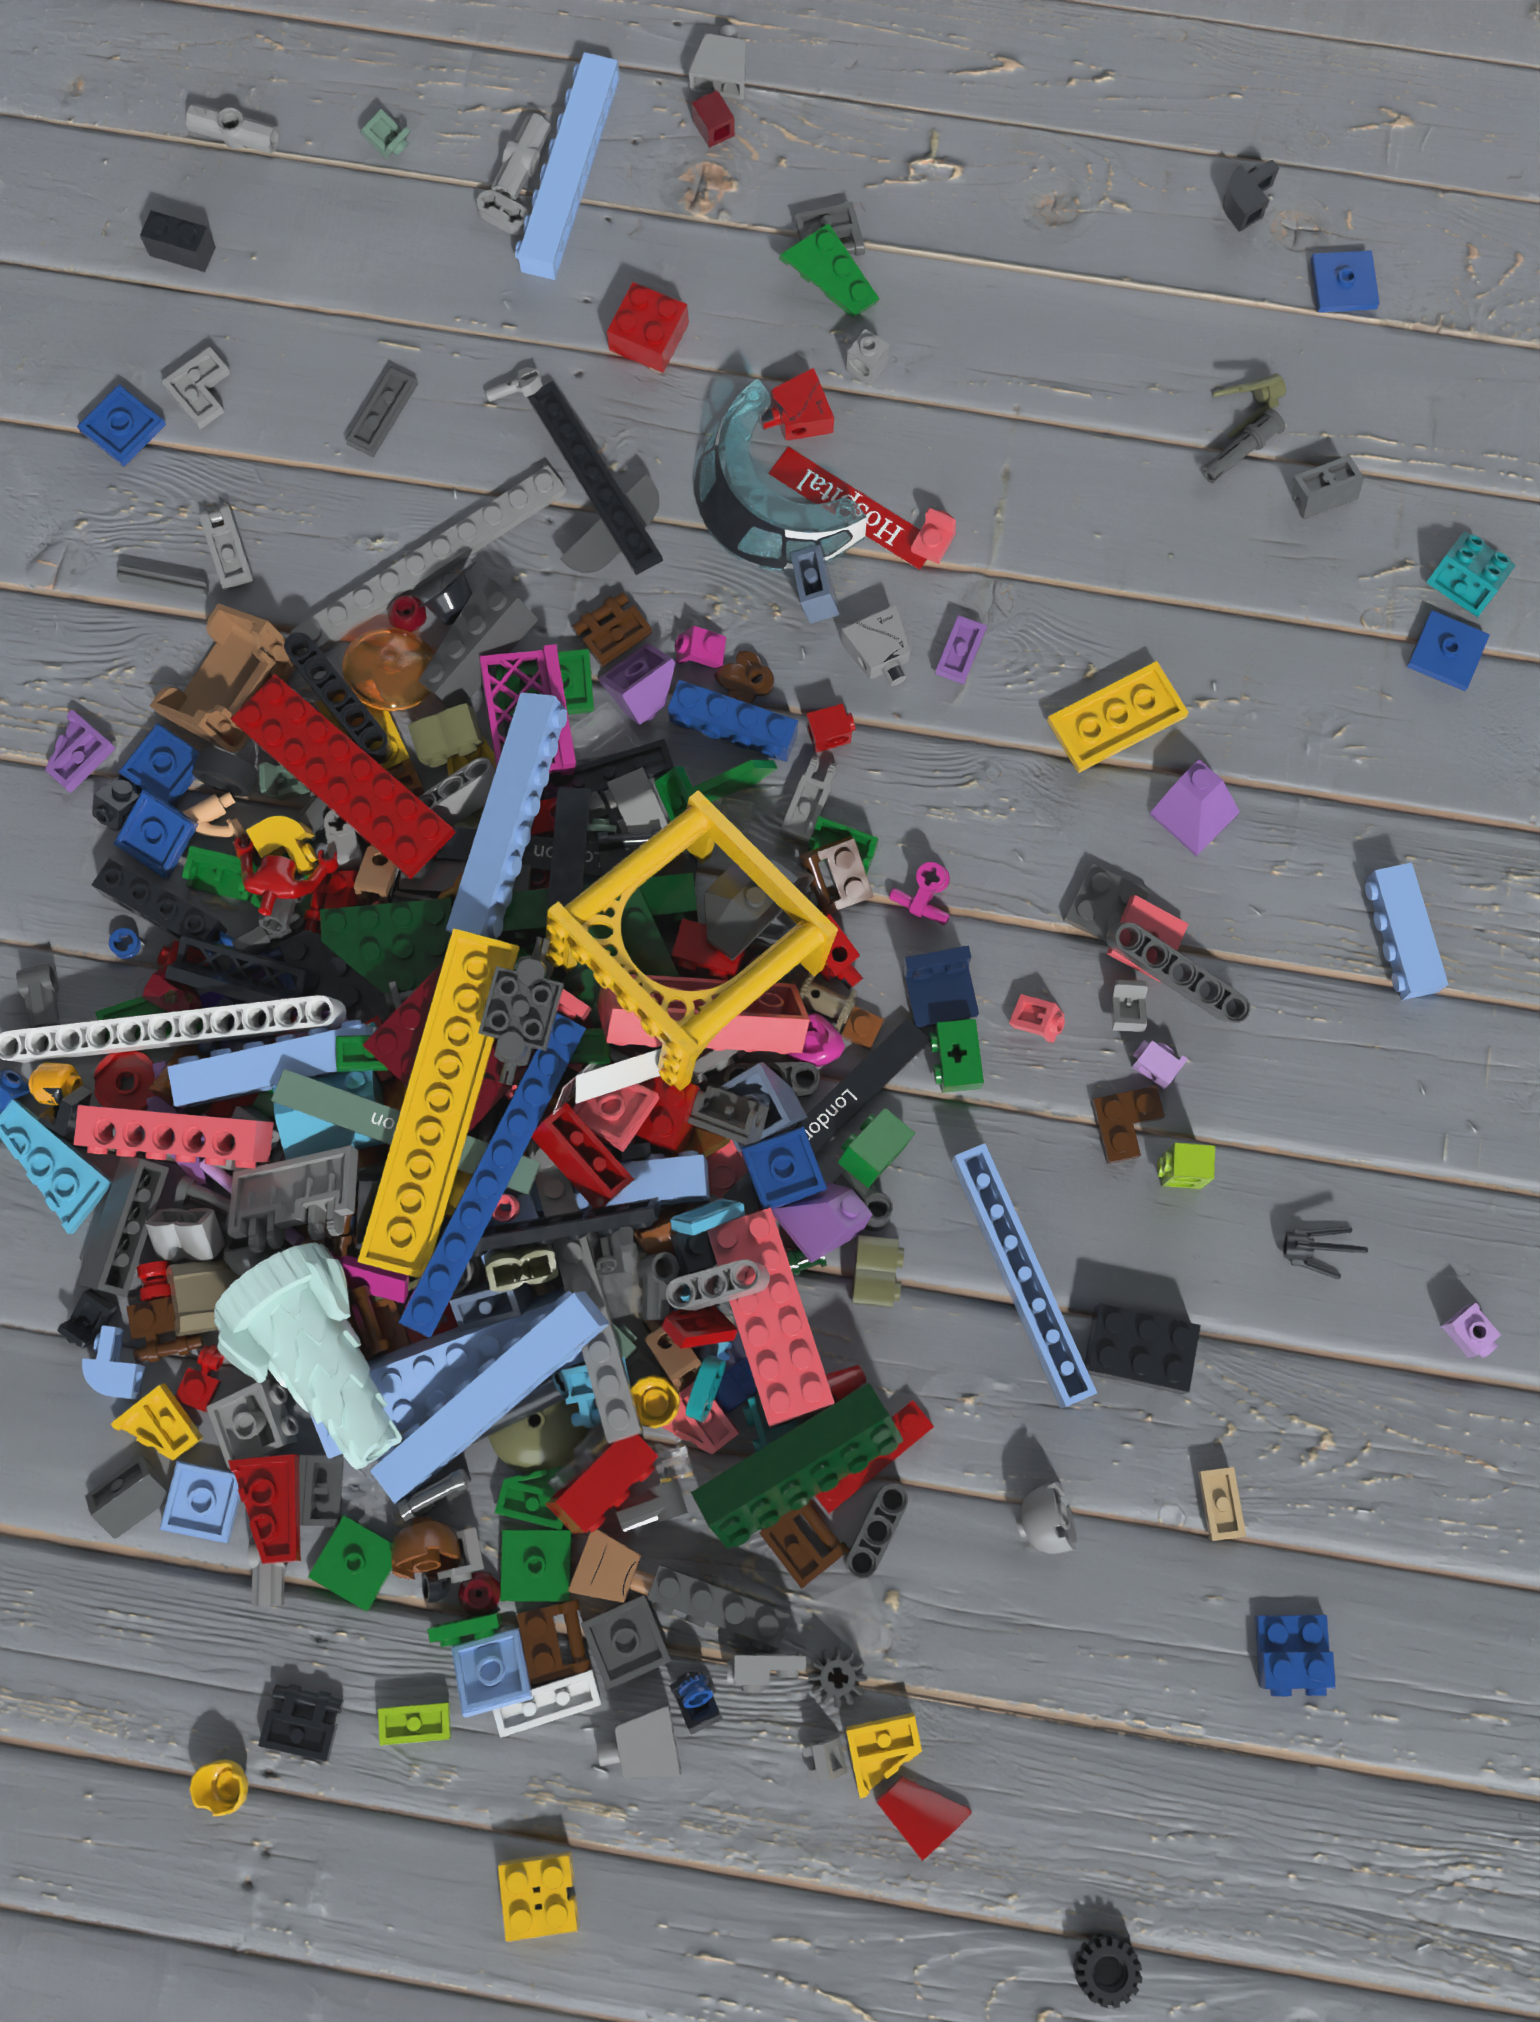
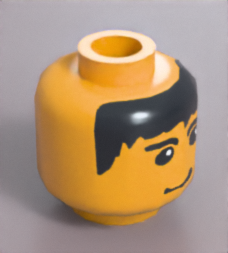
[29,1062,83,1105]

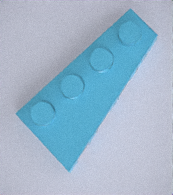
[0,1099,113,1234]

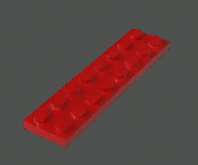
[231,674,456,879]

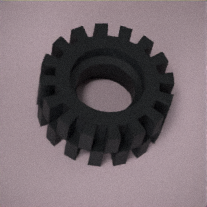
[1074,1933,1143,2008]

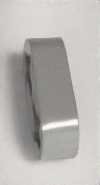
[476,190,528,235]

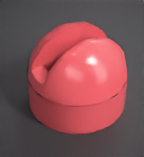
[492,1194,520,1222]

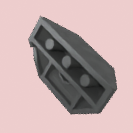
[704,855,815,961]

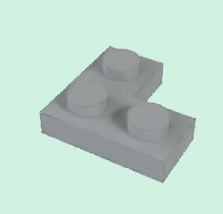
[161,347,231,430]

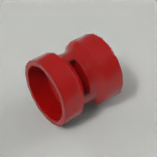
[137,1261,171,1301]

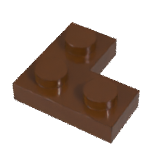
[1091,1085,1165,1164]

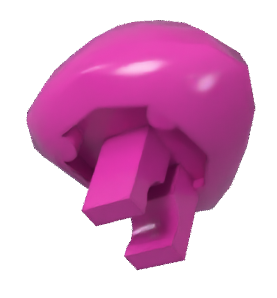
[786,1013,845,1067]

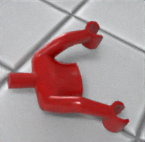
[234,838,339,916]

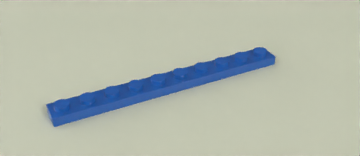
[398,1013,586,1338]

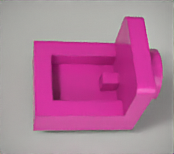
[674,626,726,669]

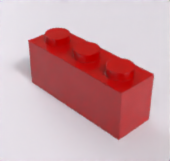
[531,1102,634,1208]

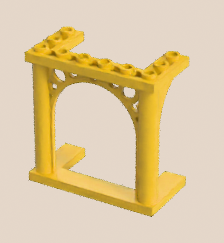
[546,790,838,1091]

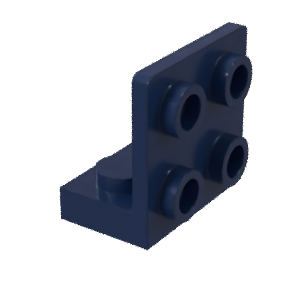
[902,945,979,1028]

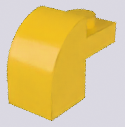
[246,816,318,876]

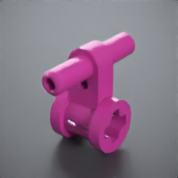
[889,862,950,926]

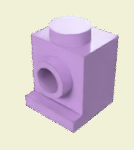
[1132,1040,1188,1091]
[1441,1302,1501,1358]

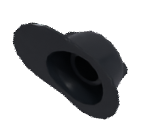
[418,561,476,625]

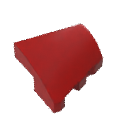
[875,1776,972,1861]

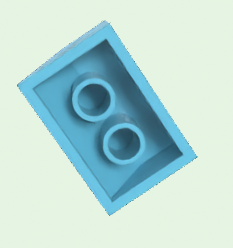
[273,1071,386,1160]

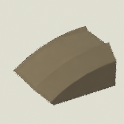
[166,1260,241,1337]

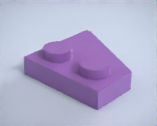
[45,710,116,793]

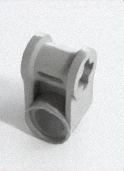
[324,810,365,871]

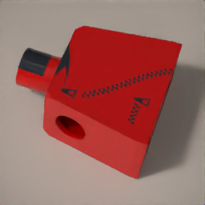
[758,368,834,441]
[819,914,864,990]

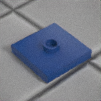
[1310,250,1380,313]
[77,384,166,467]
[1407,610,1490,691]
[118,723,200,807]
[114,790,199,878]
[740,1127,827,1210]

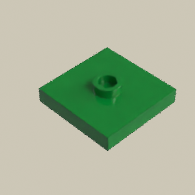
[308,1515,393,1612]
[500,1530,572,1601]

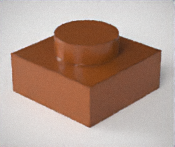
[841,1006,884,1050]

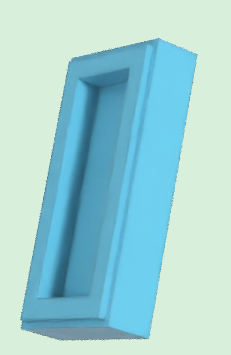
[670,1198,745,1235]

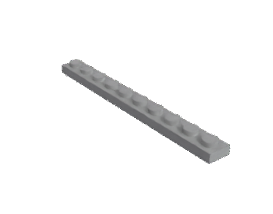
[291,465,567,653]
[526,1114,643,1443]

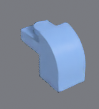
[82,1326,146,1400]

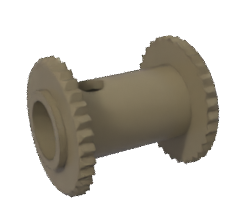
[799,973,857,1031]

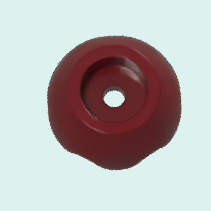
[388,595,427,633]
[458,1571,501,1616]

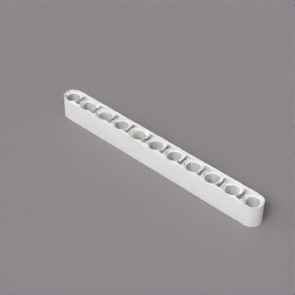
[0,995,346,1063]

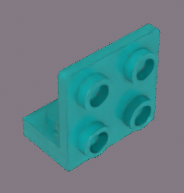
[1426,531,1516,618]

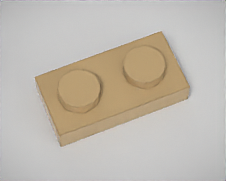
[1198,1467,1246,1541]

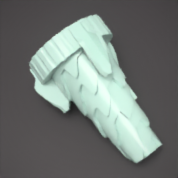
[214,1243,402,1469]

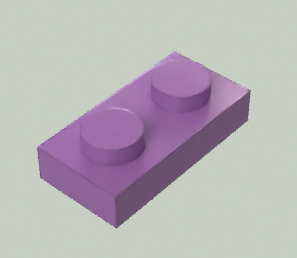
[935,615,987,685]

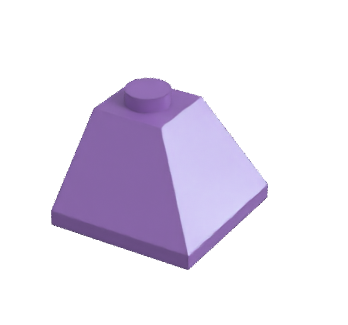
[598,643,675,725]
[1150,759,1240,856]
[772,1181,872,1263]

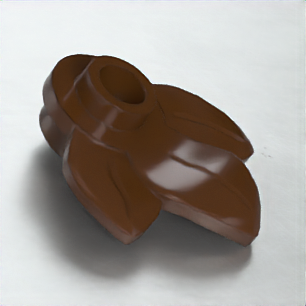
[714,651,775,704]

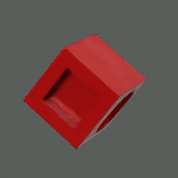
[806,703,856,753]

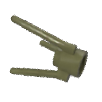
[1212,373,1286,439]

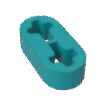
[685,1355,726,1422]

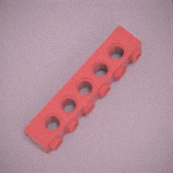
[74,1105,274,1169]

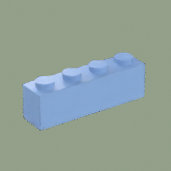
[1365,862,1449,1000]

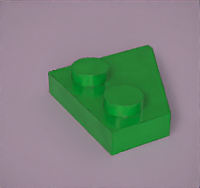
[495,1463,579,1530]

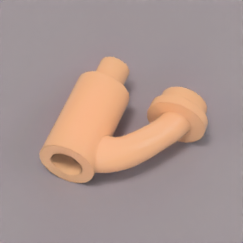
[182,792,246,840]

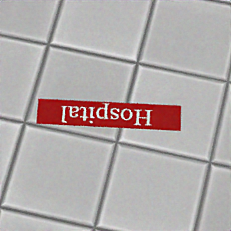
[768,447,928,570]

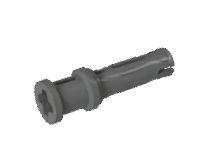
[1201,409,1286,483]

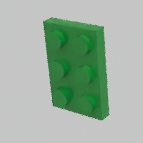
[496,649,595,717]

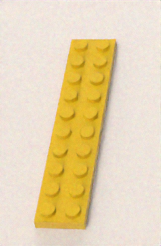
[357,928,520,1278]

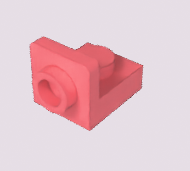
[911,508,956,564]
[1009,994,1065,1043]

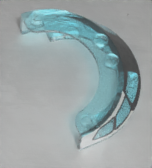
[695,378,867,571]

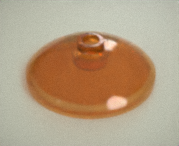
[342,628,434,711]

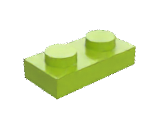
[378,1702,452,1746]

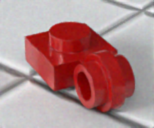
[175,1344,225,1413]

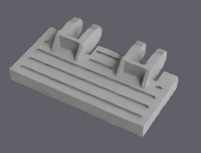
[228,1145,358,1253]

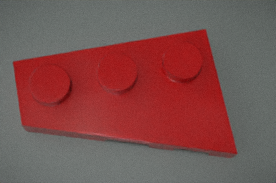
[227,1454,301,1564]

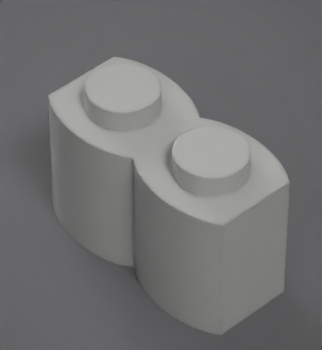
[145,1208,226,1262]

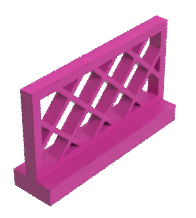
[479,644,576,776]

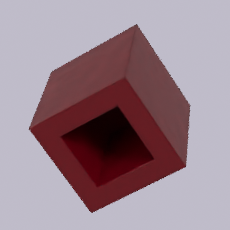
[692,90,735,148]

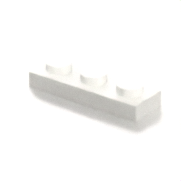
[493,1669,602,1738]

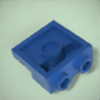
[1255,1614,1336,1696]

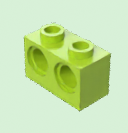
[1157,1143,1215,1189]

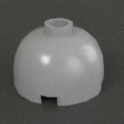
[1016,1481,1077,1554]

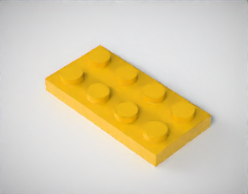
[1047,661,1189,773]

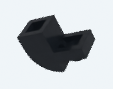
[1223,159,1279,232]

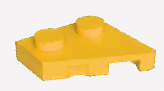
[111,1383,204,1460]
[845,1712,922,1798]

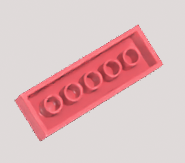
[597,974,810,1054]
[707,1208,835,1429]

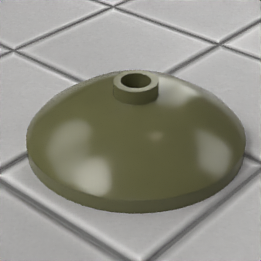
[488,1400,588,1473]

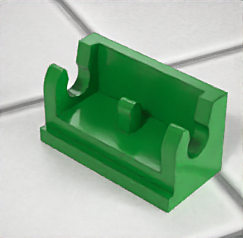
[807,816,879,875]
[182,846,258,902]

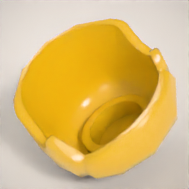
[631,1375,680,1429]
[189,1759,249,1816]

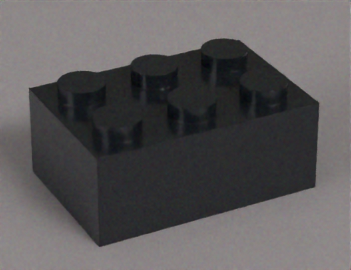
[1084,1303,1201,1395]

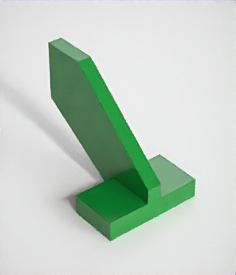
[654,760,778,821]

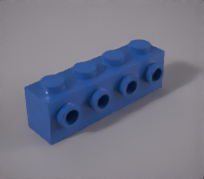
[668,680,798,762]

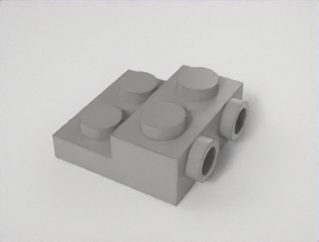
[206,1379,299,1471]
[727,1651,806,1692]

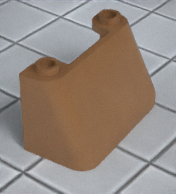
[150,604,298,753]

